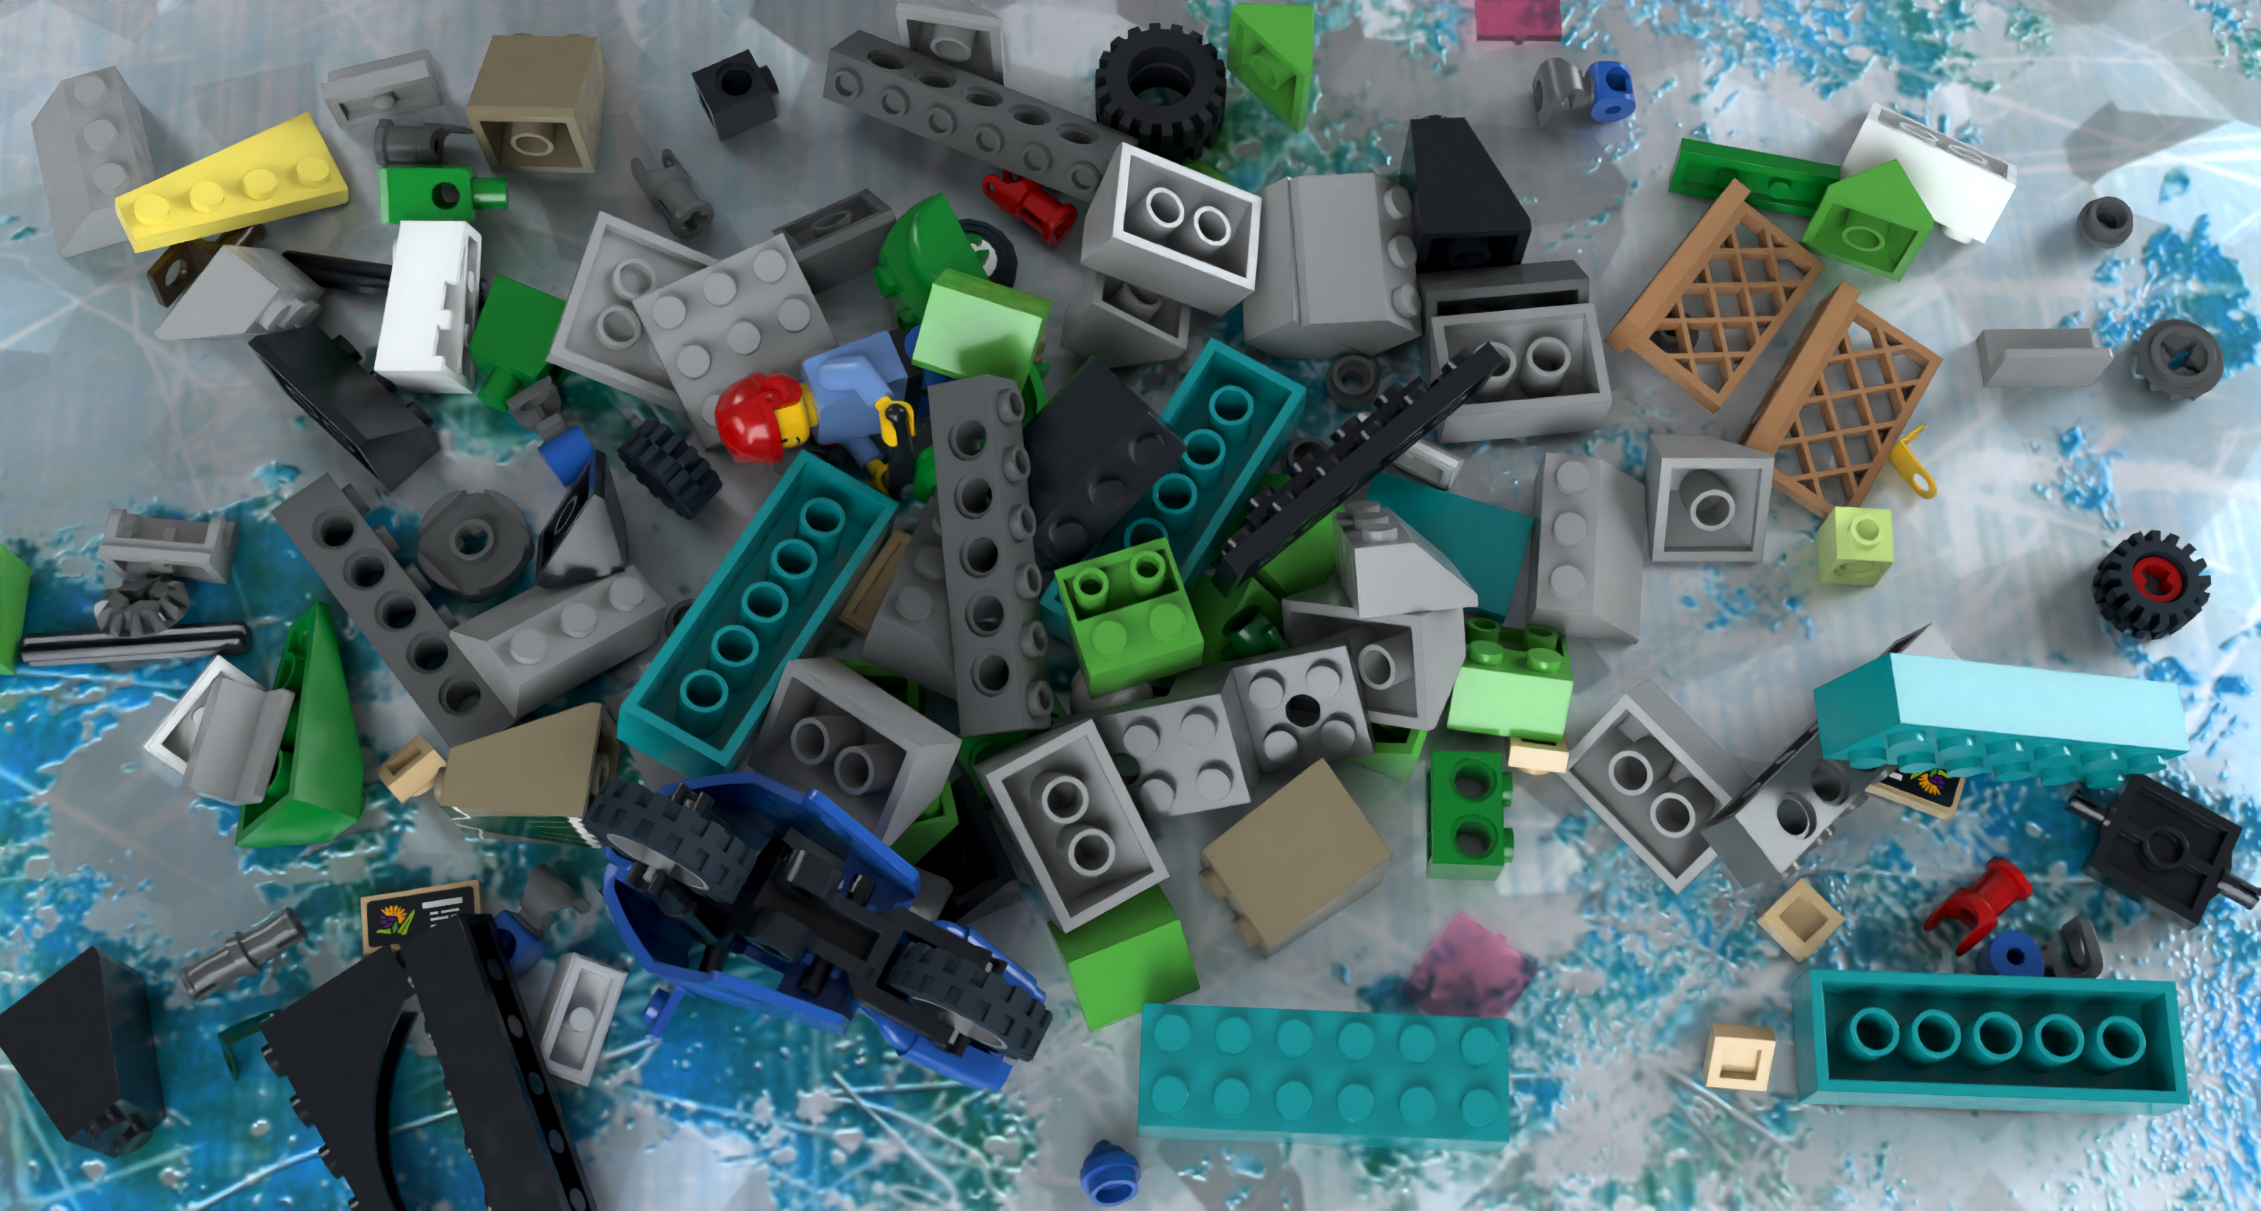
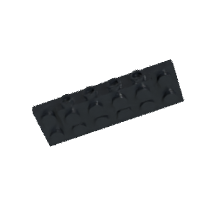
[1211,342,1504,599]

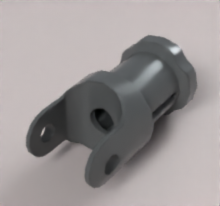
[374,119,474,166]
[631,149,714,239]

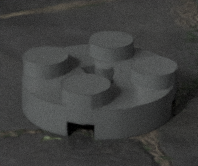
[417,489,535,603]

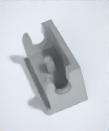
[97,508,241,584]

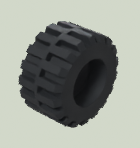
[1095,23,1227,165]

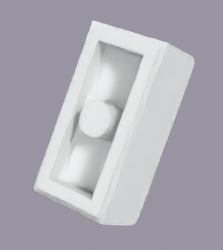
[1358,411,1465,491]
[141,655,266,776]
[534,952,628,1087]

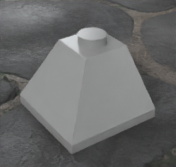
[895,0,1006,86]
[1060,267,1191,369]
[1644,434,1775,562]

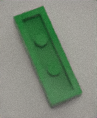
[1668,138,1840,218]

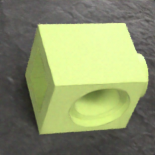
[1817,506,1894,587]

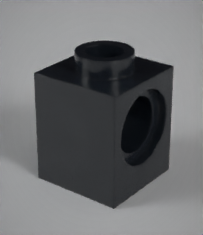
[691,49,779,142]

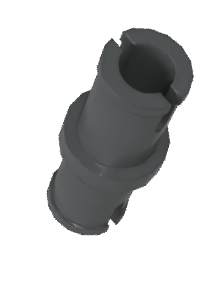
[179,907,308,1002]

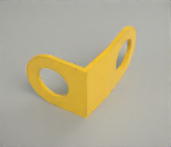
[1888,424,1937,499]

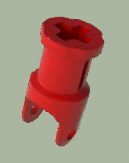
[982,169,1079,247]
[1923,856,2033,957]

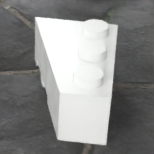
[374,221,482,394]

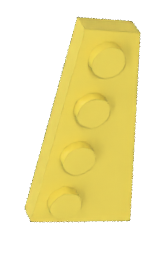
[115,111,349,254]

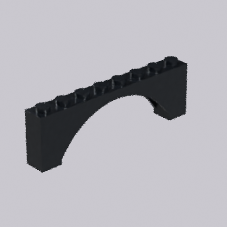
[258,944,422,1211]

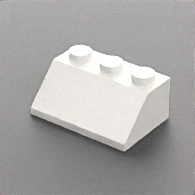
[1840,102,2018,244]

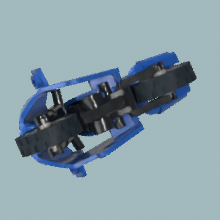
[581,772,1053,1092]

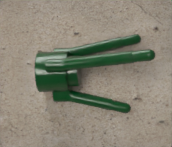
[1220,605,1293,661]

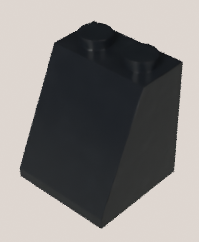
[1399,115,1532,273]
[0,945,166,1158]

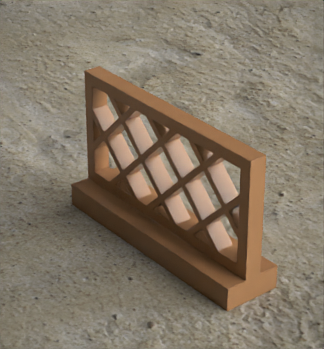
[1604,178,1826,415]
[1736,281,1943,521]

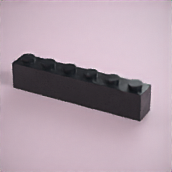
[399,913,599,1211]

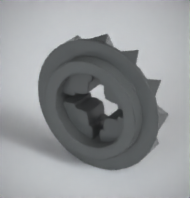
[2132,319,2224,401]
[93,574,191,638]

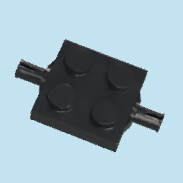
[2064,773,2261,931]

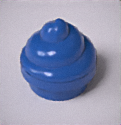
[1079,1139,1141,1207]

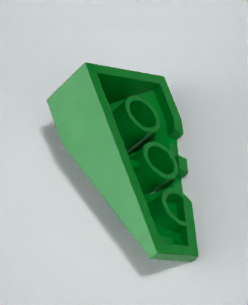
[235,600,366,849]

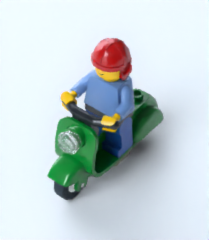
[714,192,1050,503]

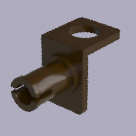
[147,223,267,308]

